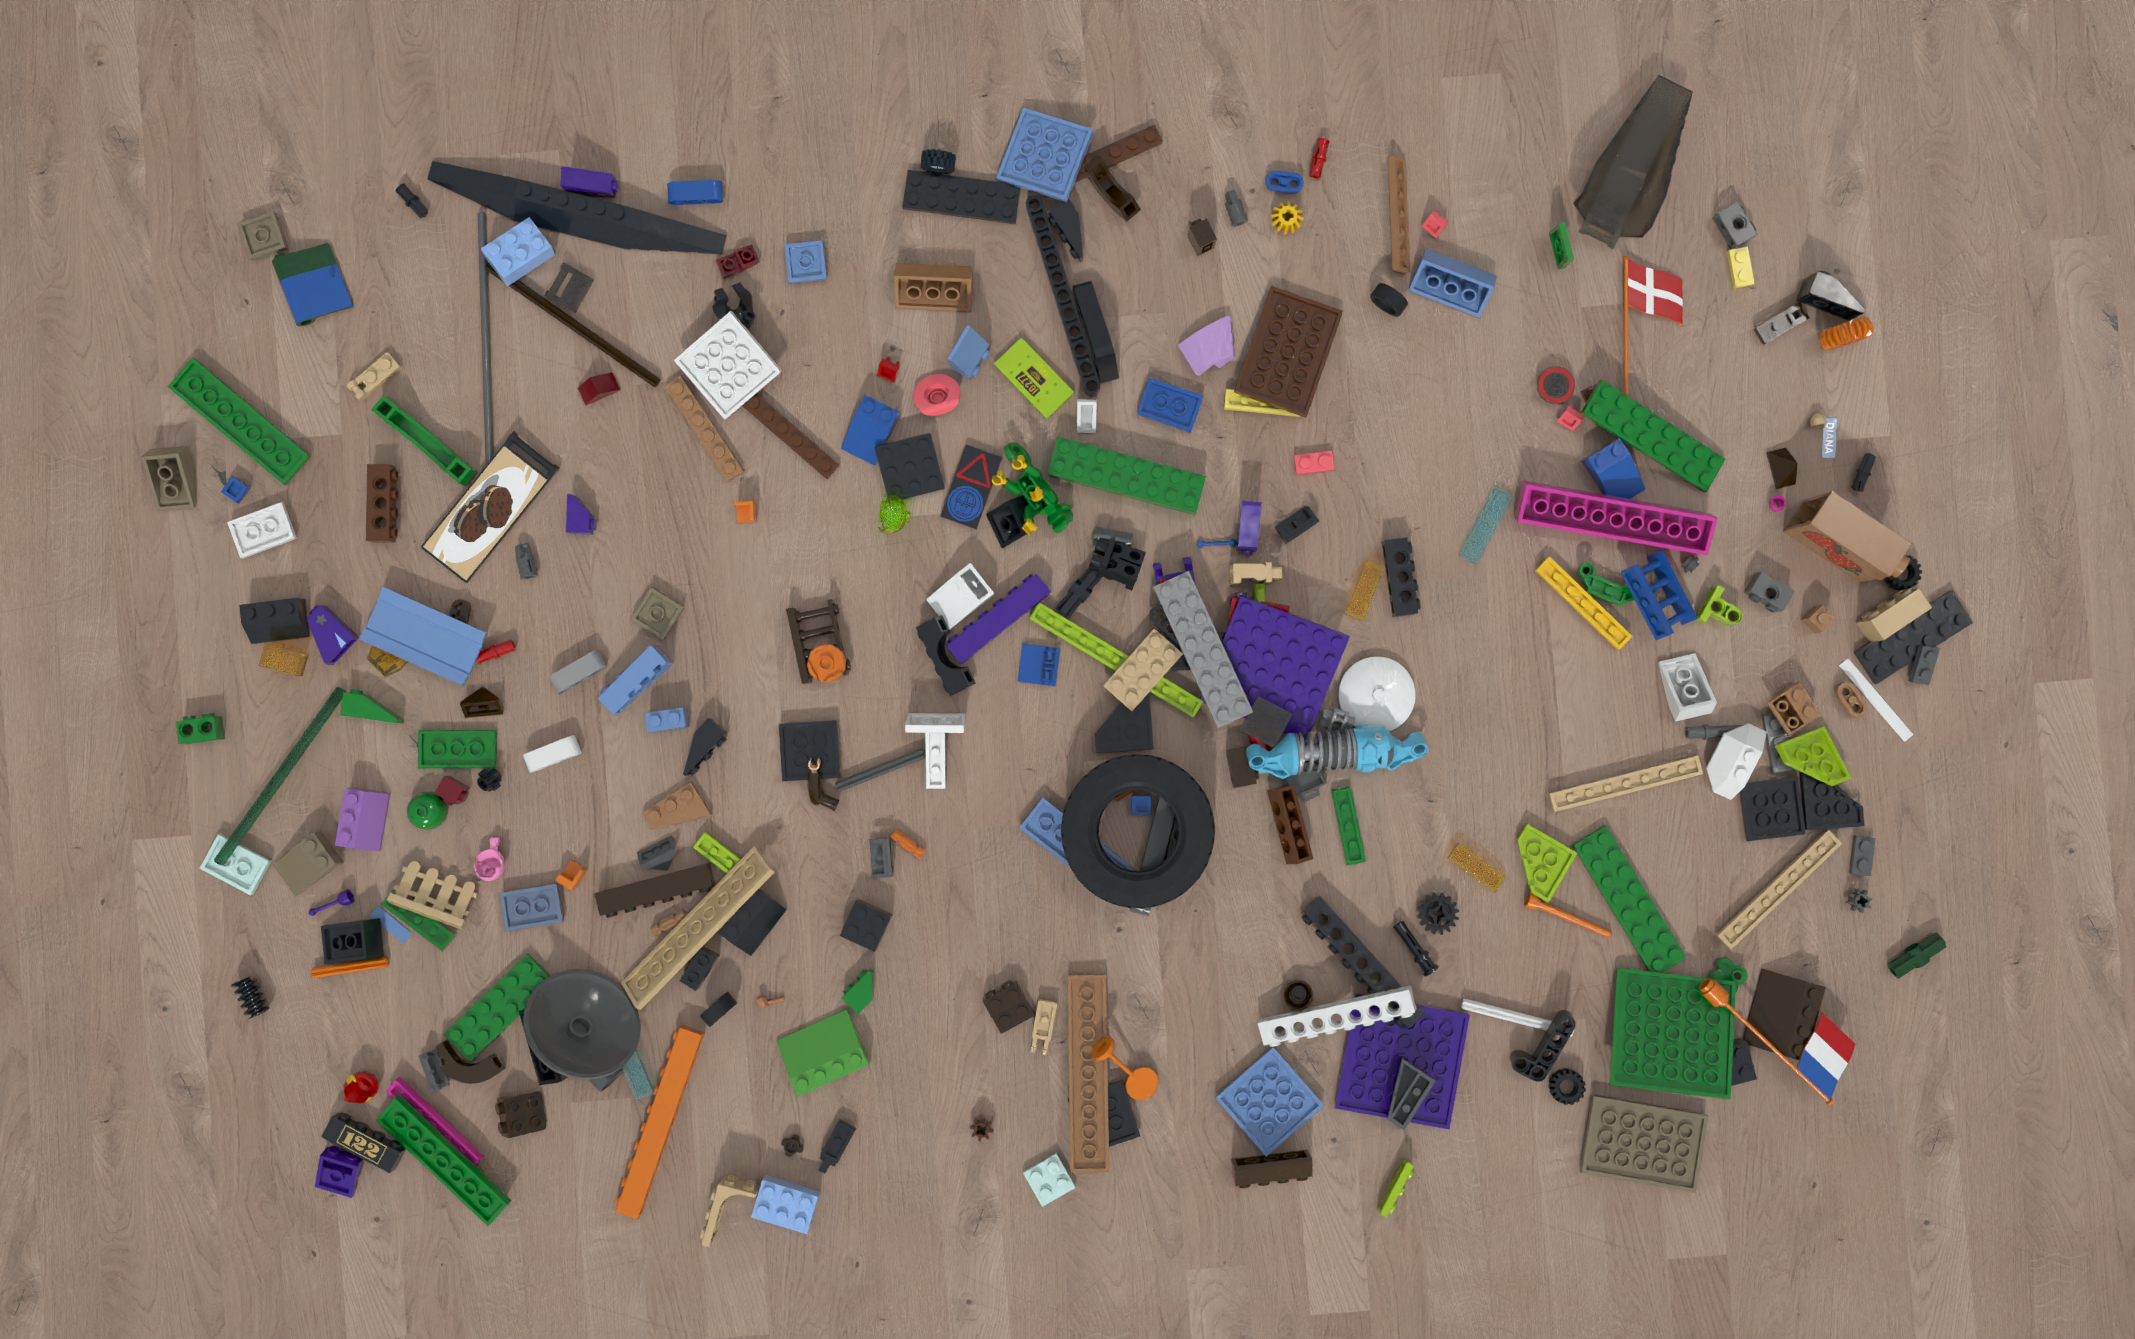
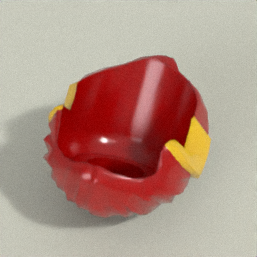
[343,1071,379,1104]

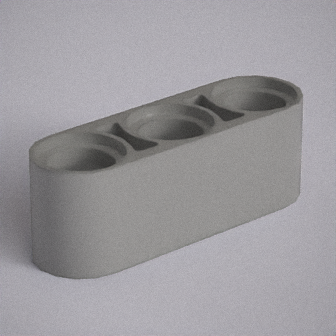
[549,650,607,694]

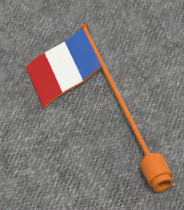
[1699,978,1855,1105]

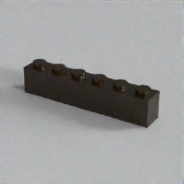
[594,863,715,918]

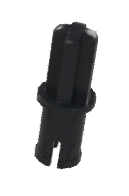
[395,183,429,218]
[1851,453,1876,492]

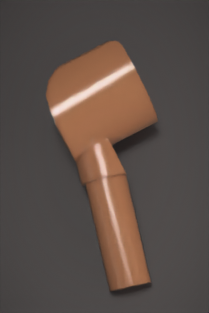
[756,996,784,1008]

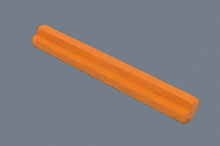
[311,957,389,978]

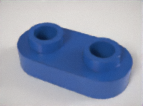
[1265,171,1304,194]

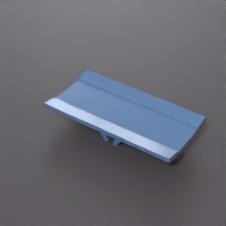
[359,586,487,686]

